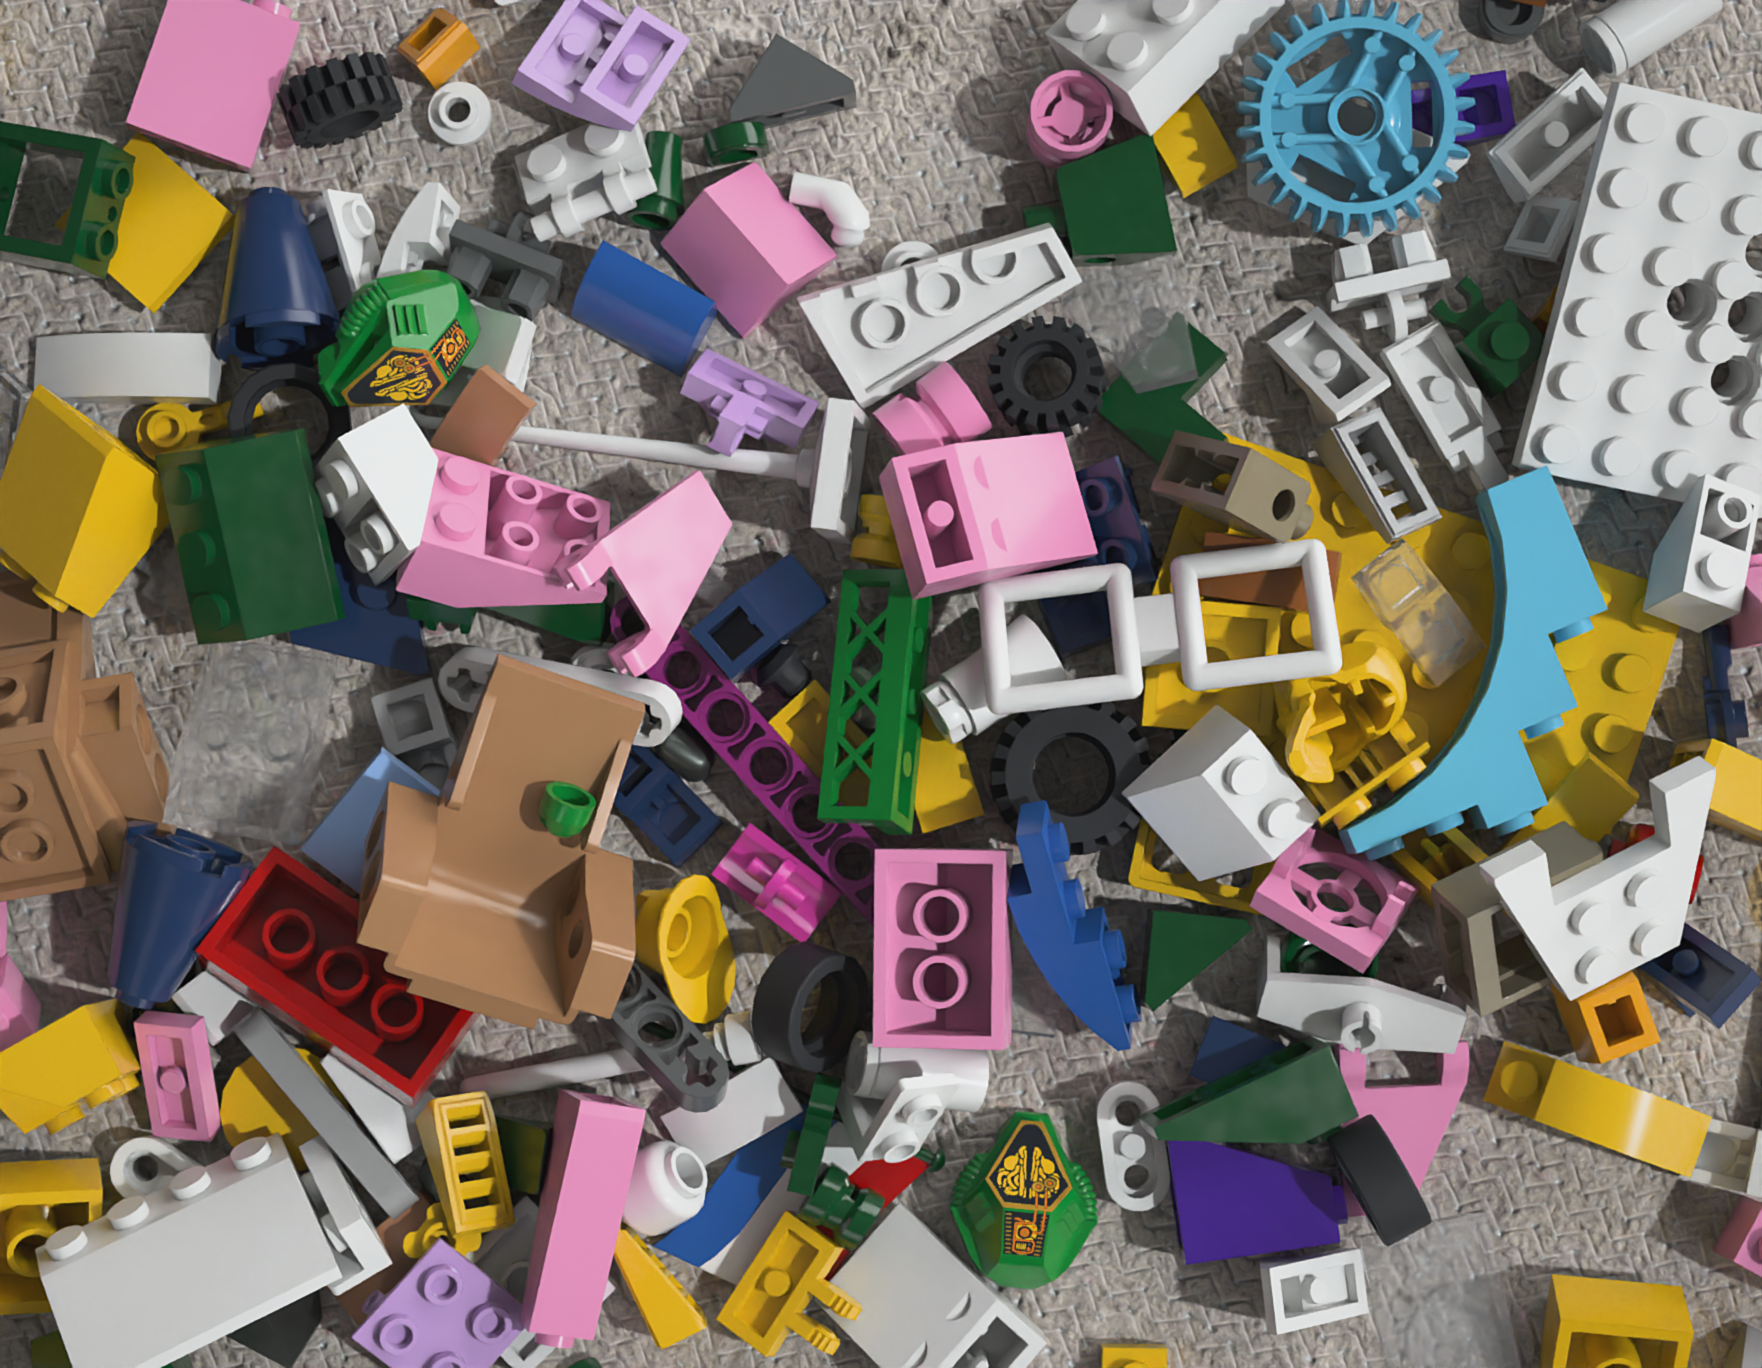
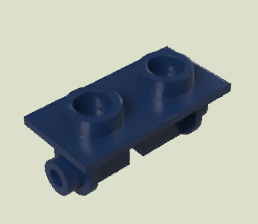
[1075,455,1162,596]

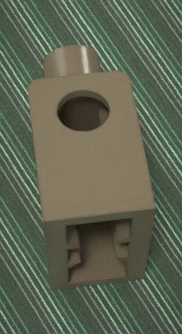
[1150,430,1313,544]

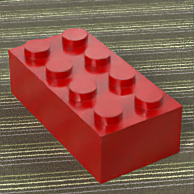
[195,845,480,1109]

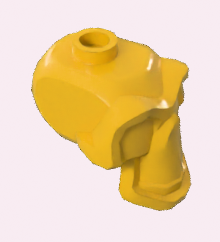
[1271,641,1407,783]

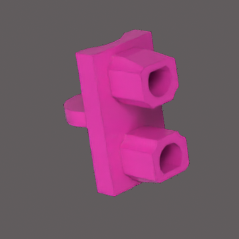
[711,823,842,943]

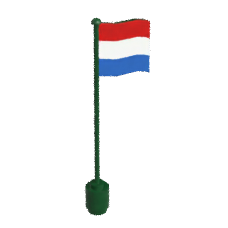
[640,1022,946,1285]

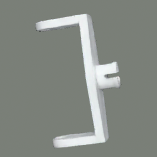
[1257,935,1467,1054]

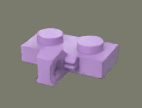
[680,348,820,457]

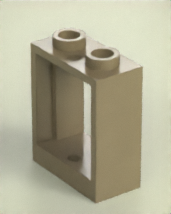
[1431,821,1607,1018]

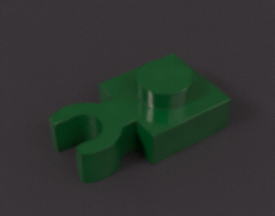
[780,1072,843,1197]

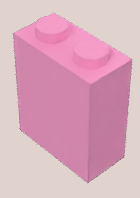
[126,0,301,174]

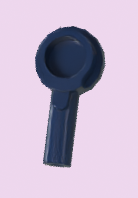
[1702,625,1749,749]

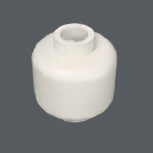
[621,1140,708,1236]

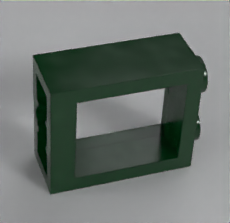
[0,121,136,280]

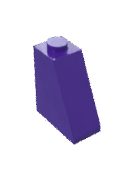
[1165,1140,1348,1265]

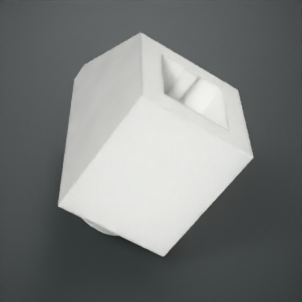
[1642,474,1762,632]

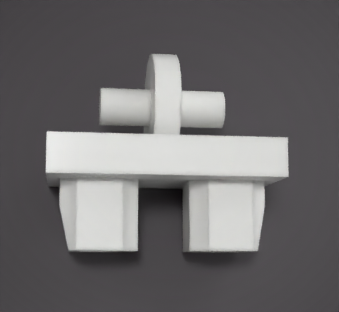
[1325,230,1451,342]

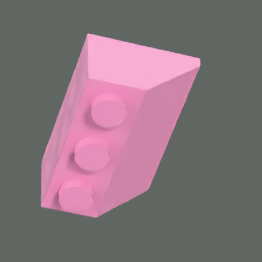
[873,848,1013,1050]

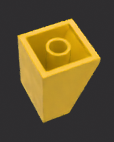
[0,384,170,619]

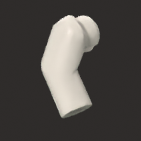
[789,172,870,248]

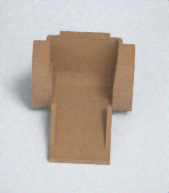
[0,571,176,902]
[356,654,645,1030]

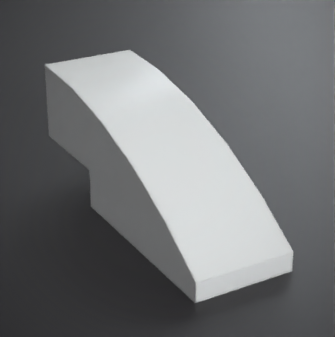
[34,332,222,406]

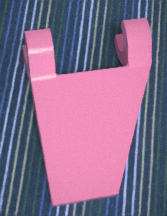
[552,470,732,678]
[1332,1036,1469,1217]

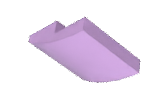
[511,0,691,132]

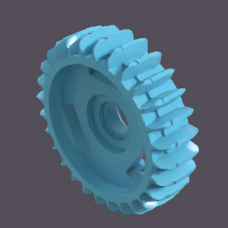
[1235,0,1475,238]

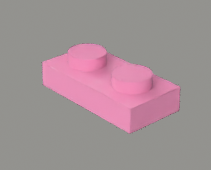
[133,1010,222,1142]

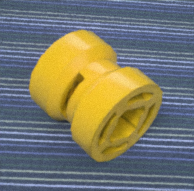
[850,494,904,569]

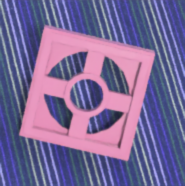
[1249,825,1421,973]

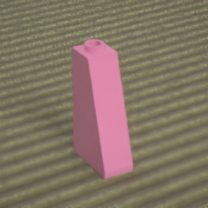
[519,1089,646,1348]

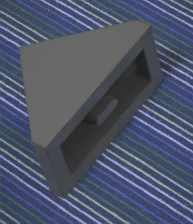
[729,33,857,129]

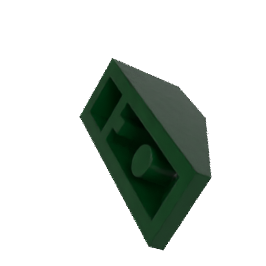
[1137,1035,1359,1145]

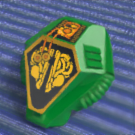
[318,270,481,407]
[949,1110,1098,1290]

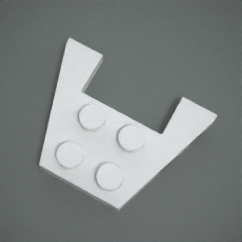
[1479,756,1716,1001]

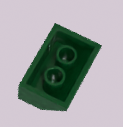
[155,428,346,645]

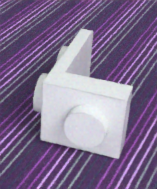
[836,1073,959,1163]

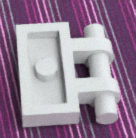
[515,122,657,242]

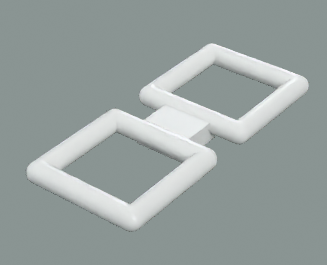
[978,539,1342,715]

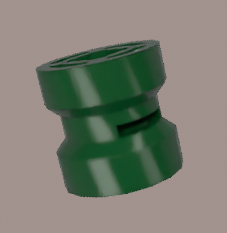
[796,1162,886,1252]

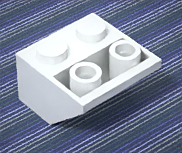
[313,403,439,585]

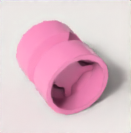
[1026,70,1113,170]
[871,361,992,456]

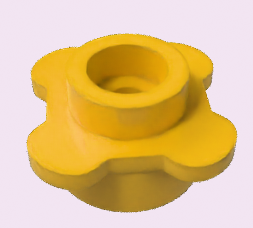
[403,1202,482,1258]

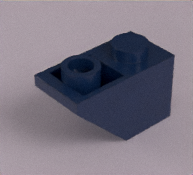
[689,553,831,684]

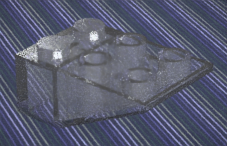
[162,641,339,845]

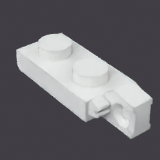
[1379,319,1510,494]

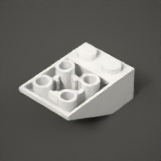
[814,1202,1047,1368]

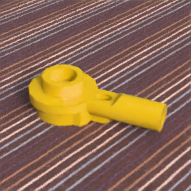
[136,400,264,463]

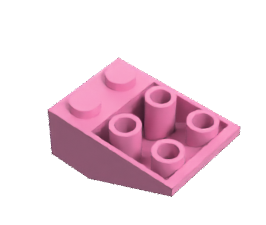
[879,432,1098,600]
[395,448,611,608]

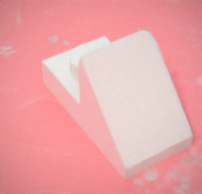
[1266,307,1391,424]
[1260,1248,1369,1335]

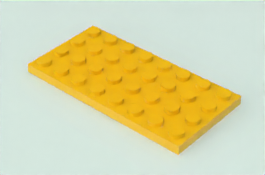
[1141,432,1680,835]

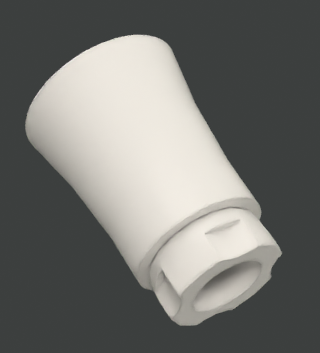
[920,614,1068,745]

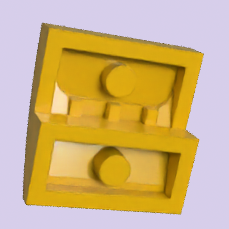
[54,132,235,314]

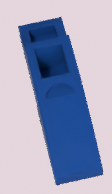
[1007,800,1142,1051]

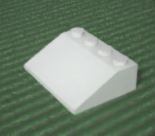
[35,1132,342,1368]

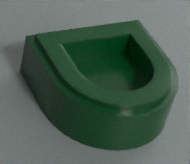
[703,122,770,167]

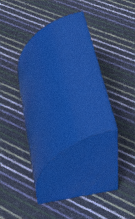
[571,240,718,378]

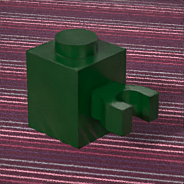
[1428,275,1545,399]

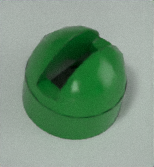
[538,781,596,838]

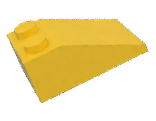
[1540,1274,1694,1368]

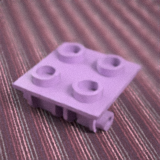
[351,1237,525,1368]

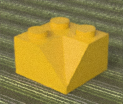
[0,998,142,1136]
[0,1158,103,1315]

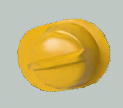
[635,874,736,1024]

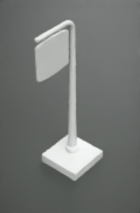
[405,296,871,545]

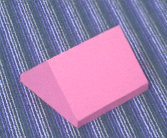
[660,162,838,339]

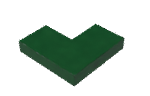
[1094,315,1229,467]

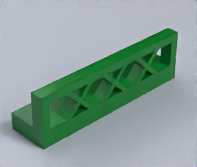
[817,569,935,835]

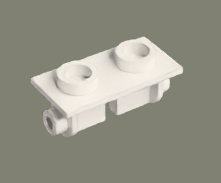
[305,189,382,319]

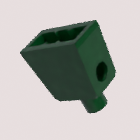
[1021,134,1177,267]

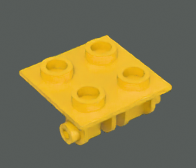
[1299,717,1431,830]

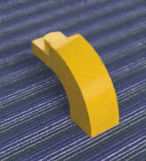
[1483,1040,1712,1178]

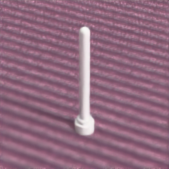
[459,1010,763,1099]

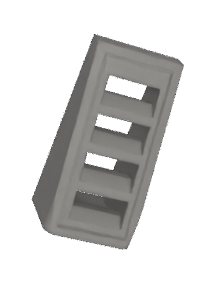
[1313,407,1442,544]

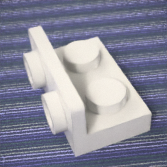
[299,1135,393,1296]

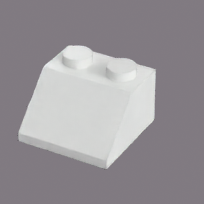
[1122,704,1322,881]

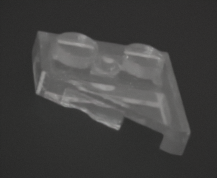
[1057,254,1199,394]

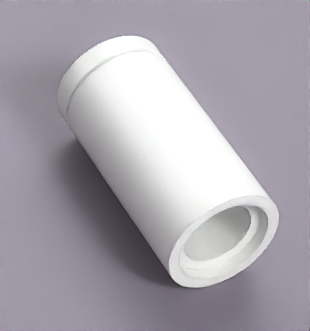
[1579,0,1723,79]
[845,1030,989,1113]

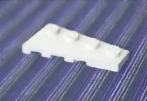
[797,222,1083,410]

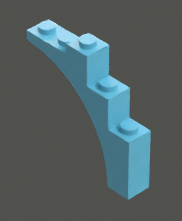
[1337,465,1608,861]

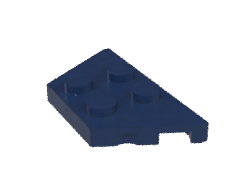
[290,515,433,676]

